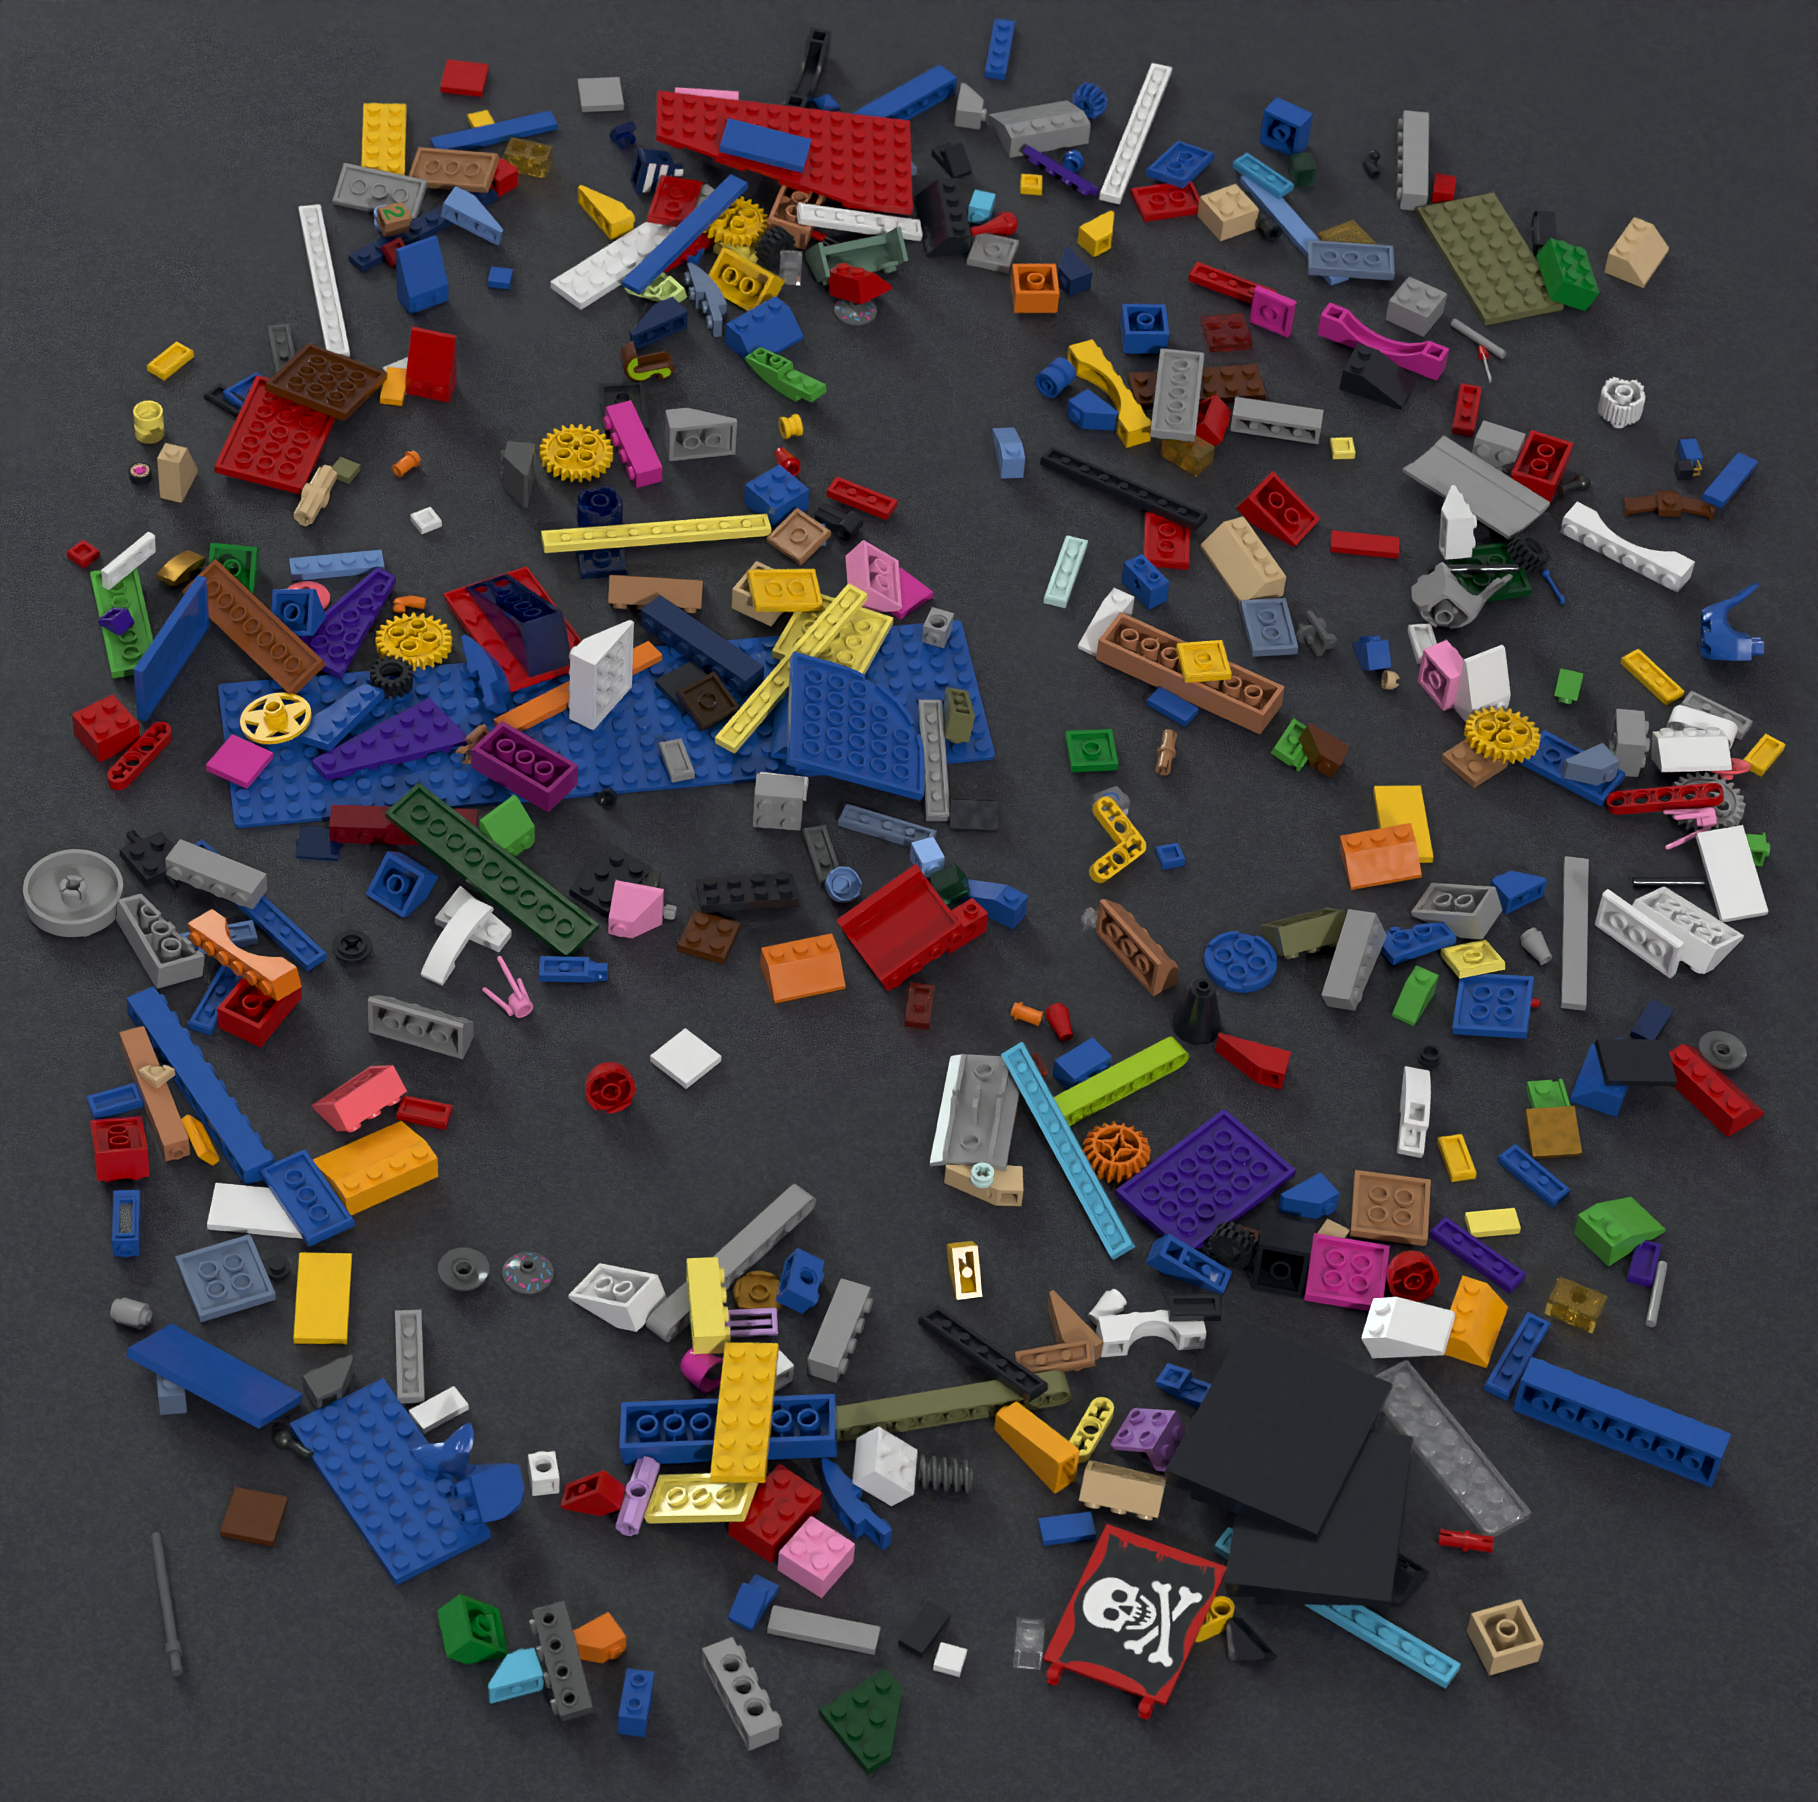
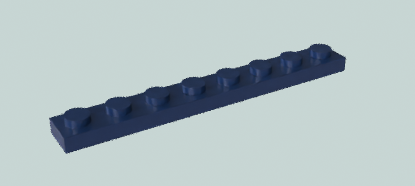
[348,187,498,273]

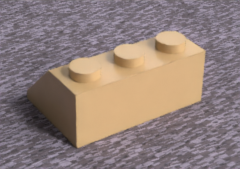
[1604,217,1669,288]
[1079,1460,1166,1520]

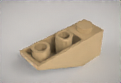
[944,1164,1023,1206]

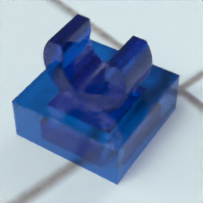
[609,121,636,148]

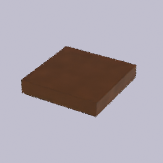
[220,1487,288,1547]

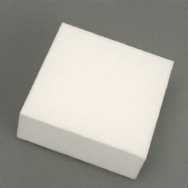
[410,507,442,534]
[933,1642,967,1677]

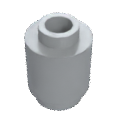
[110,1298,152,1330]

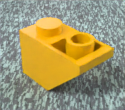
[1077,210,1114,257]

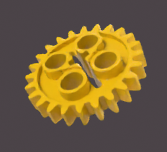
[703,196,768,248]
[540,424,613,483]
[375,612,452,671]
[1464,706,1541,764]

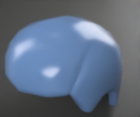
[825,866,862,903]

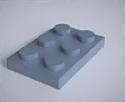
[1240,598,1298,657]

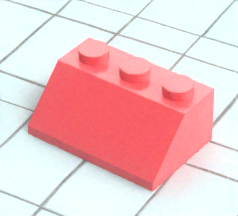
[312,1065,407,1133]

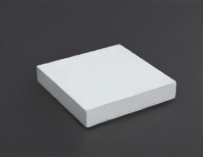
[650,1028,721,1089]

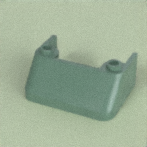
[804,226,908,286]

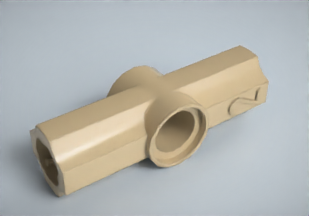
[294,465,337,526]

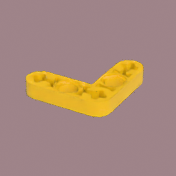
[1089,797,1146,883]

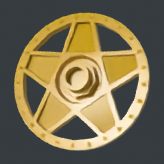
[240,693,312,744]

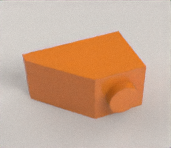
[574,1612,626,1663]

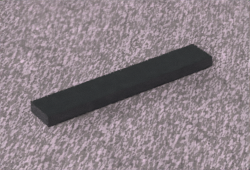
[919,1305,1048,1403]

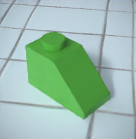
[1554,668,1583,704]
[1392,966,1439,1026]

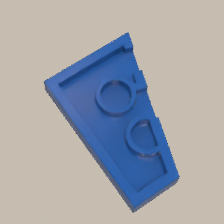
[1381,922,1456,965]

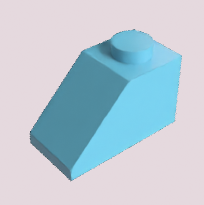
[488,1648,544,1704]

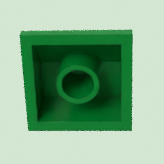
[209,543,261,594]
[437,1594,509,1664]

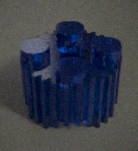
[577,485,623,528]

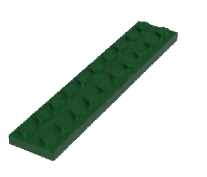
[385,782,599,957]

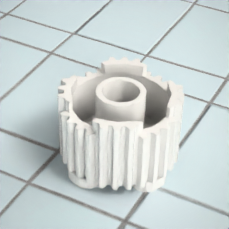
[1598,377,1645,429]

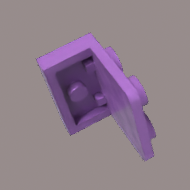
[1111,1408,1186,1471]

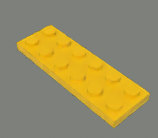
[362,103,406,175]
[710,1342,779,1483]

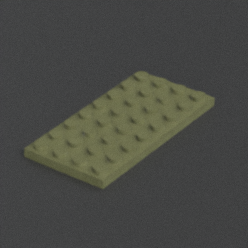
[1416,193,1564,326]

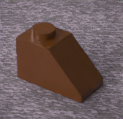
[1299,722,1350,778]

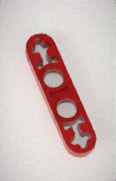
[107,722,172,790]

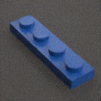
[985,19,1015,80]

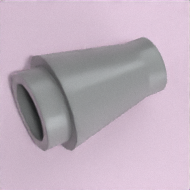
[1520,928,1553,965]

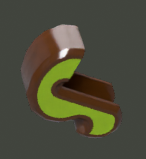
[620,341,674,382]

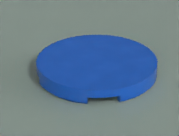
[1203,931,1277,993]

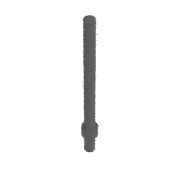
[150,1532,183,1676]

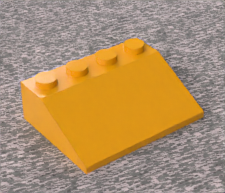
[313,1121,438,1216]

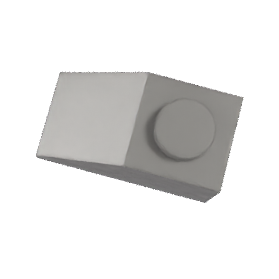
[955,83,987,129]

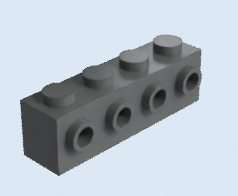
[530,1601,595,1722]

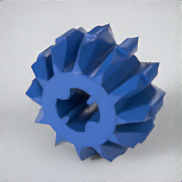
[1072,82,1108,119]

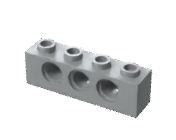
[701,1637,782,1751]

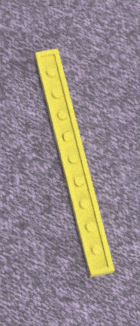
[541,514,771,553]
[715,583,868,754]

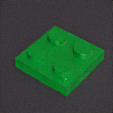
[1065,729,1118,772]

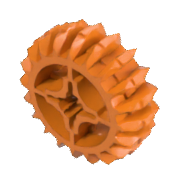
[1082,1121,1151,1185]

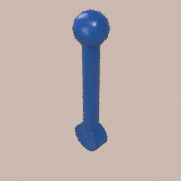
[1541,569,1565,604]

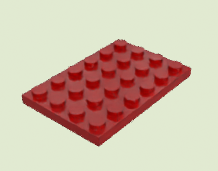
[214,375,336,495]

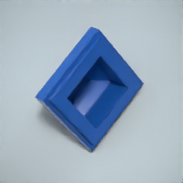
[813,94,841,112]

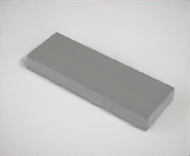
[1681,691,1753,740]

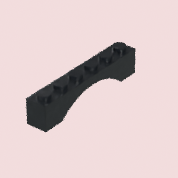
[783,27,831,109]

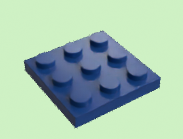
[1452,974,1534,1039]

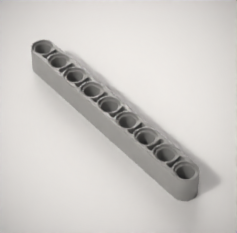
[646,1184,816,1342]

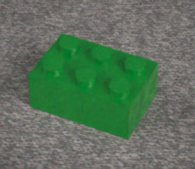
[1536,238,1599,311]

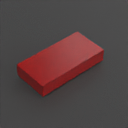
[396,1095,453,1130]

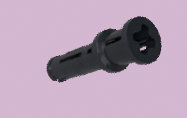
[1244,191,1282,242]

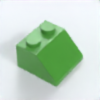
[480,795,535,858]

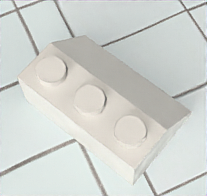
[1652,727,1732,772]

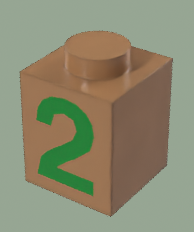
[377,201,412,238]

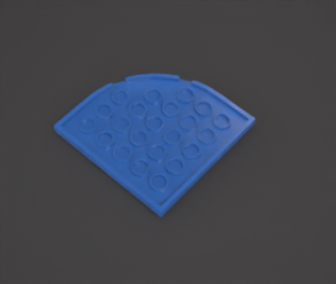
[786,651,925,801]

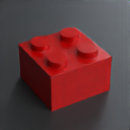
[72,694,140,763]

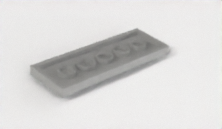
[1150,348,1204,442]

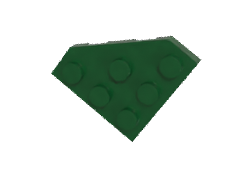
[818,1669,902,1775]

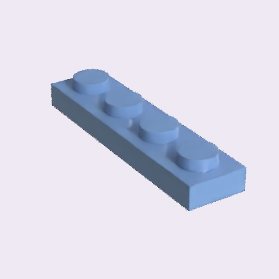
[289,550,384,581]

